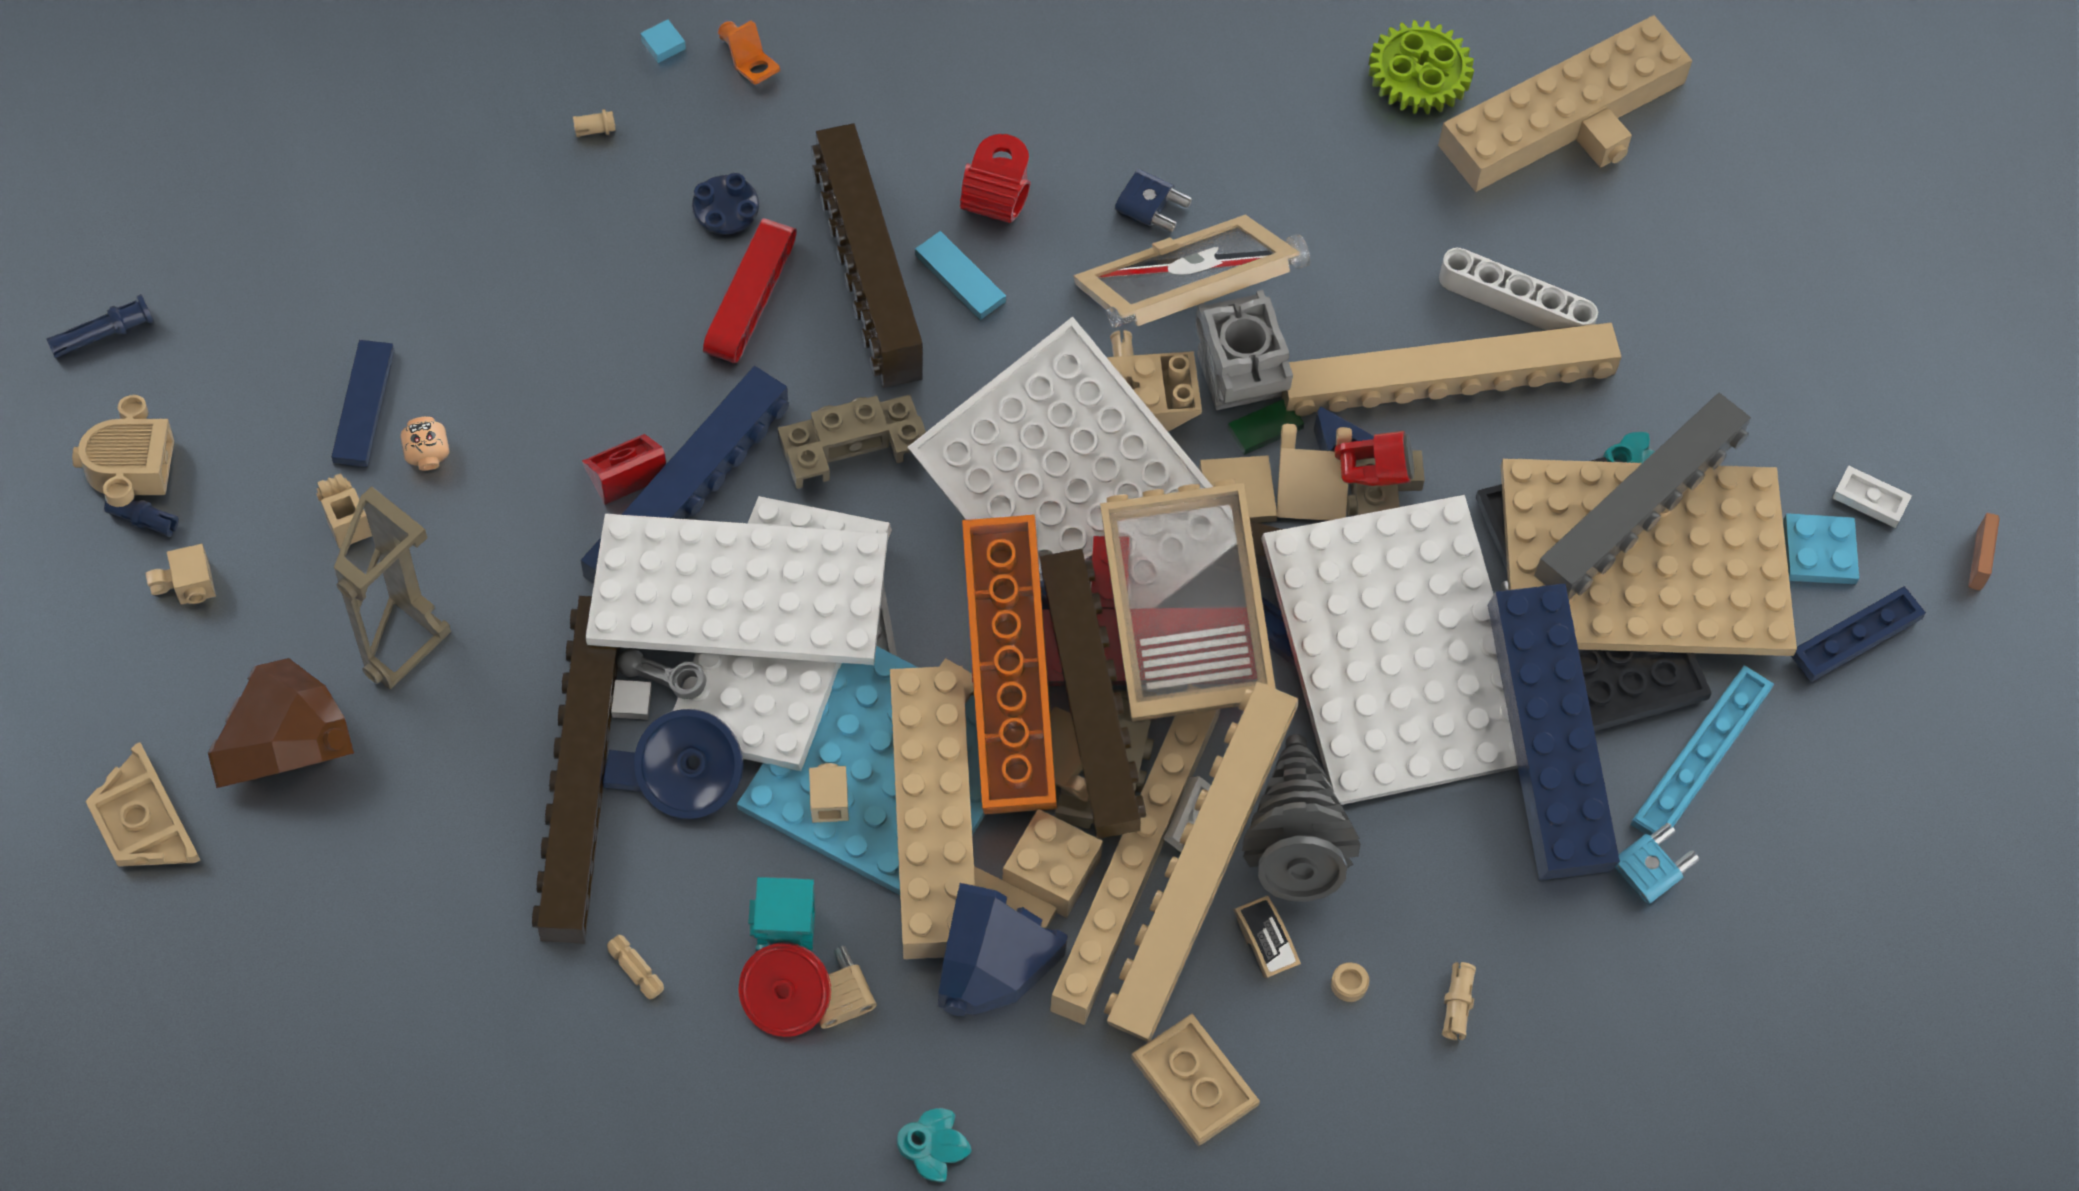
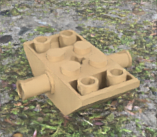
[1107,330,1202,432]

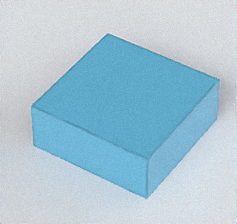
[640,19,686,63]

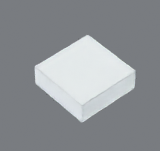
[611,680,652,720]

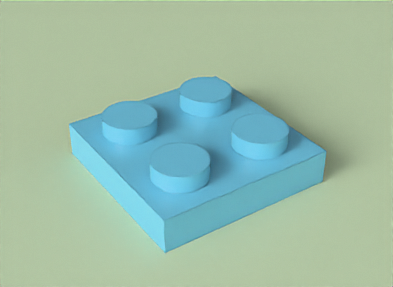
[1783,513,1859,584]

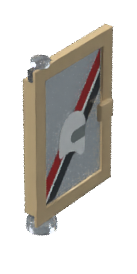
[1073,215,1310,328]

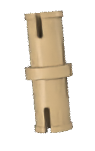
[1442,962,1476,1040]

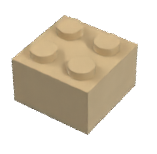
[1002,809,1103,918]

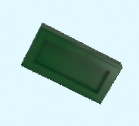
[1227,399,1304,455]

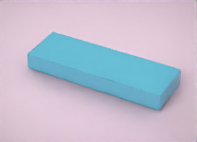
[915,231,1006,320]

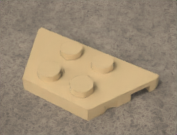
[85,742,200,866]

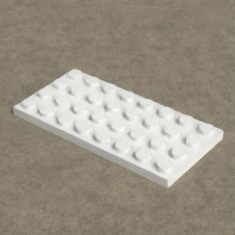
[673,496,892,771]
[586,514,888,665]

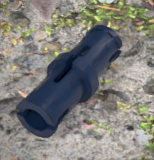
[104,500,179,537]

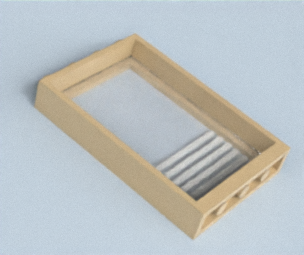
[1100,479,1276,722]

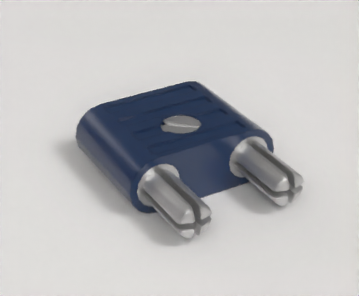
[1115,169,1192,232]

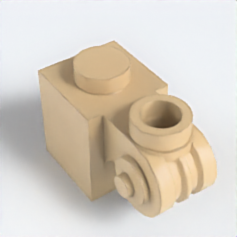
[316,473,372,549]

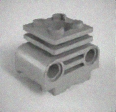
[1196,290,1293,410]

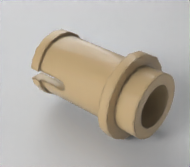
[573,109,616,137]

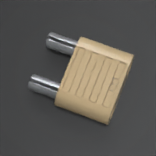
[819,946,877,1029]

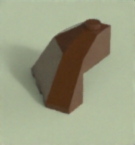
[208,658,354,788]

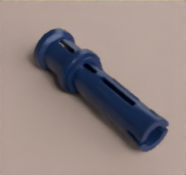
[46,294,154,359]

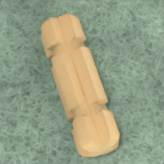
[607,935,664,999]

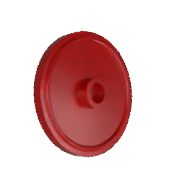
[738,942,831,1037]

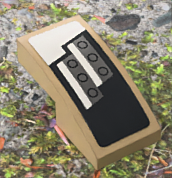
[1233,896,1301,978]

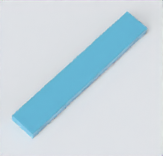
[1630,665,1774,844]

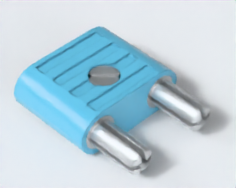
[1615,823,1699,904]

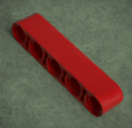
[703,218,797,363]

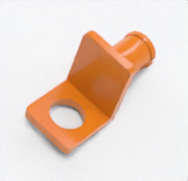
[718,20,780,85]

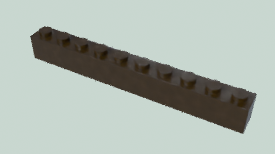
[532,595,620,944]

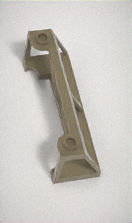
[334,486,451,690]

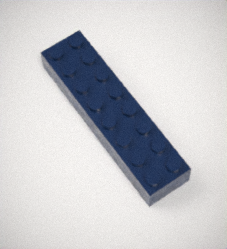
[1487,583,1620,881]

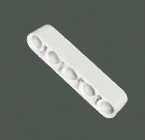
[1439,248,1598,330]

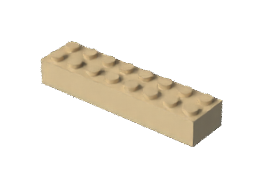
[1438,15,1692,192]
[890,666,975,959]

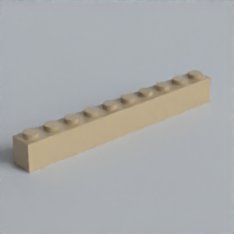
[1281,322,1622,416]
[1104,681,1298,1042]
[1050,684,1220,1025]

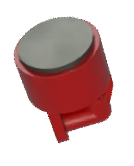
[1334,431,1414,486]

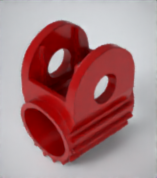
[960,134,1031,223]

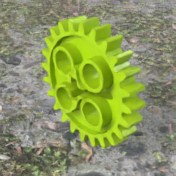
[1368,20,1474,114]

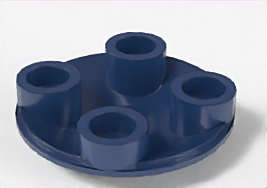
[692,173,759,234]

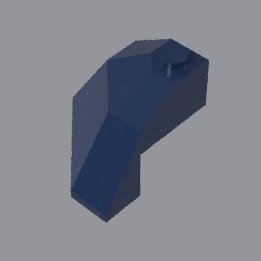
[938,883,1068,1016]

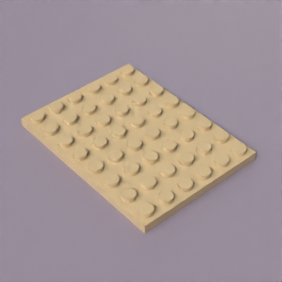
[1500,458,1797,656]

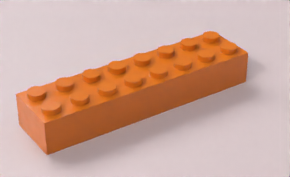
[962,515,1057,815]

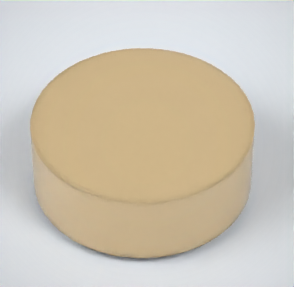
[1331,962,1369,1002]

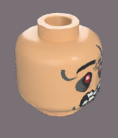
[400,417,449,471]

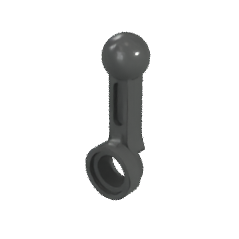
[617,648,707,699]

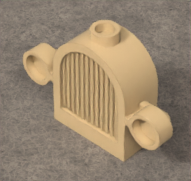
[72,395,174,507]

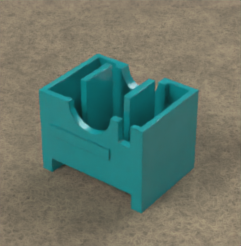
[748,877,815,952]

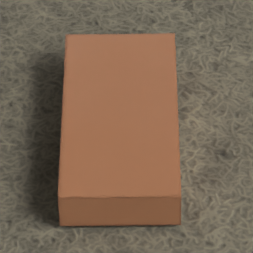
[1968,513,2000,590]

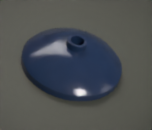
[634,709,743,819]

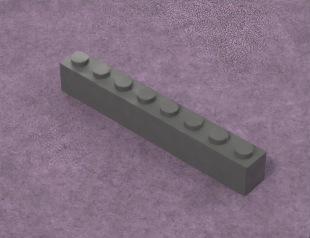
[1534,392,1751,599]

